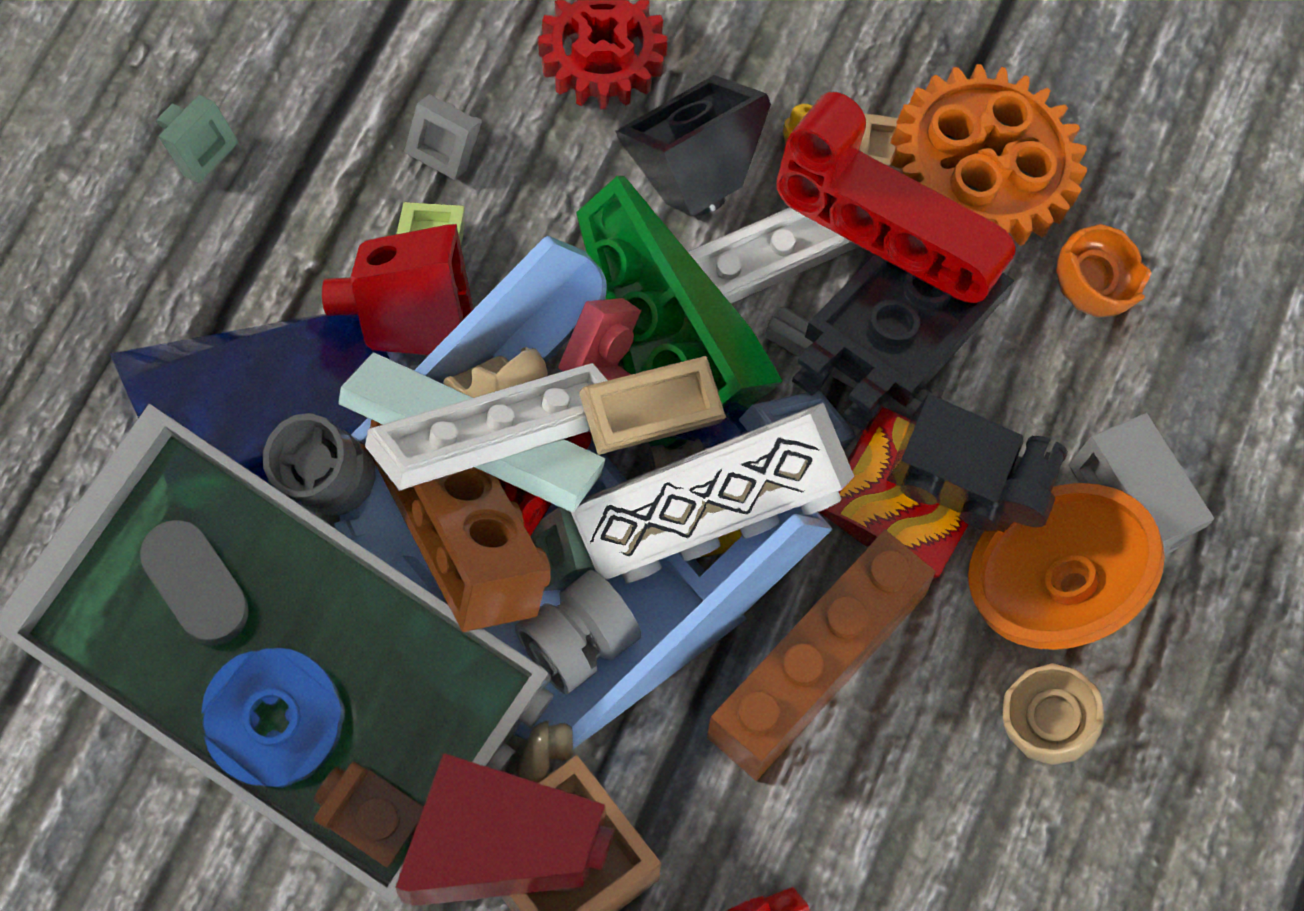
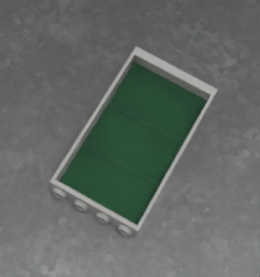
[0,404,554,904]

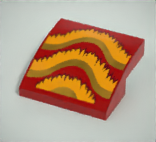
[818,407,968,578]

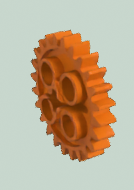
[890,64,1087,246]

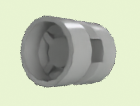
[515,570,641,694]

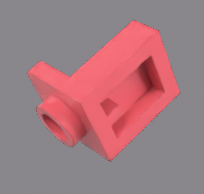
[558,298,642,380]

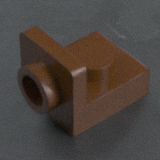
[313,761,424,868]

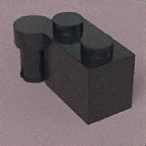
[887,393,1068,533]

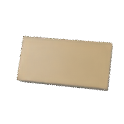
[579,356,726,455]

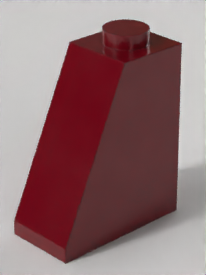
[395,753,614,906]

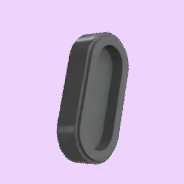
[140,520,248,646]

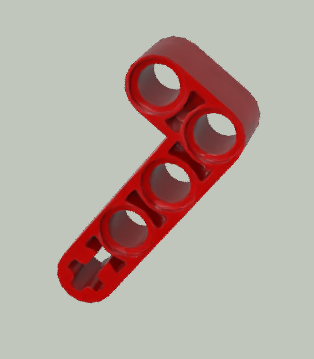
[777,92,1016,303]

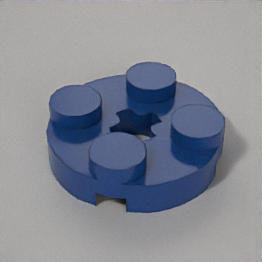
[202,648,345,788]

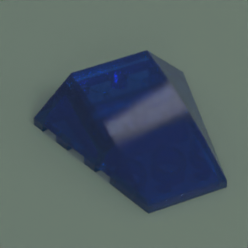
[110,314,391,560]

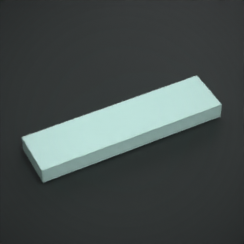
[339,352,605,513]

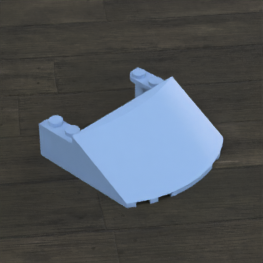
[334,236,832,749]

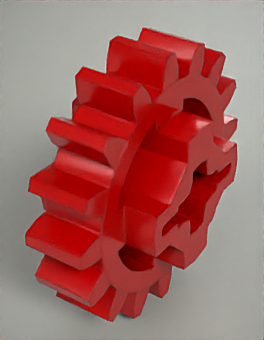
[538,0,667,110]

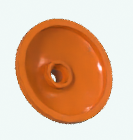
[968,483,1165,650]

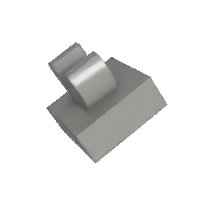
[404,94,482,180]

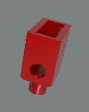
[322,224,474,355]

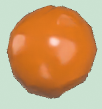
[1056,224,1152,317]

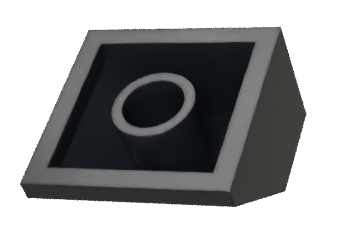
[615,75,771,217]

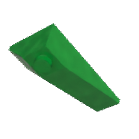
[576,176,783,450]

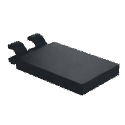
[792,255,1014,431]

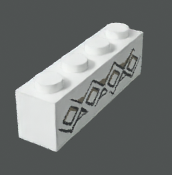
[571,403,854,584]

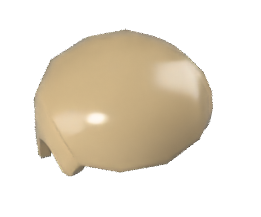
[443,347,548,398]
[1003,663,1104,765]

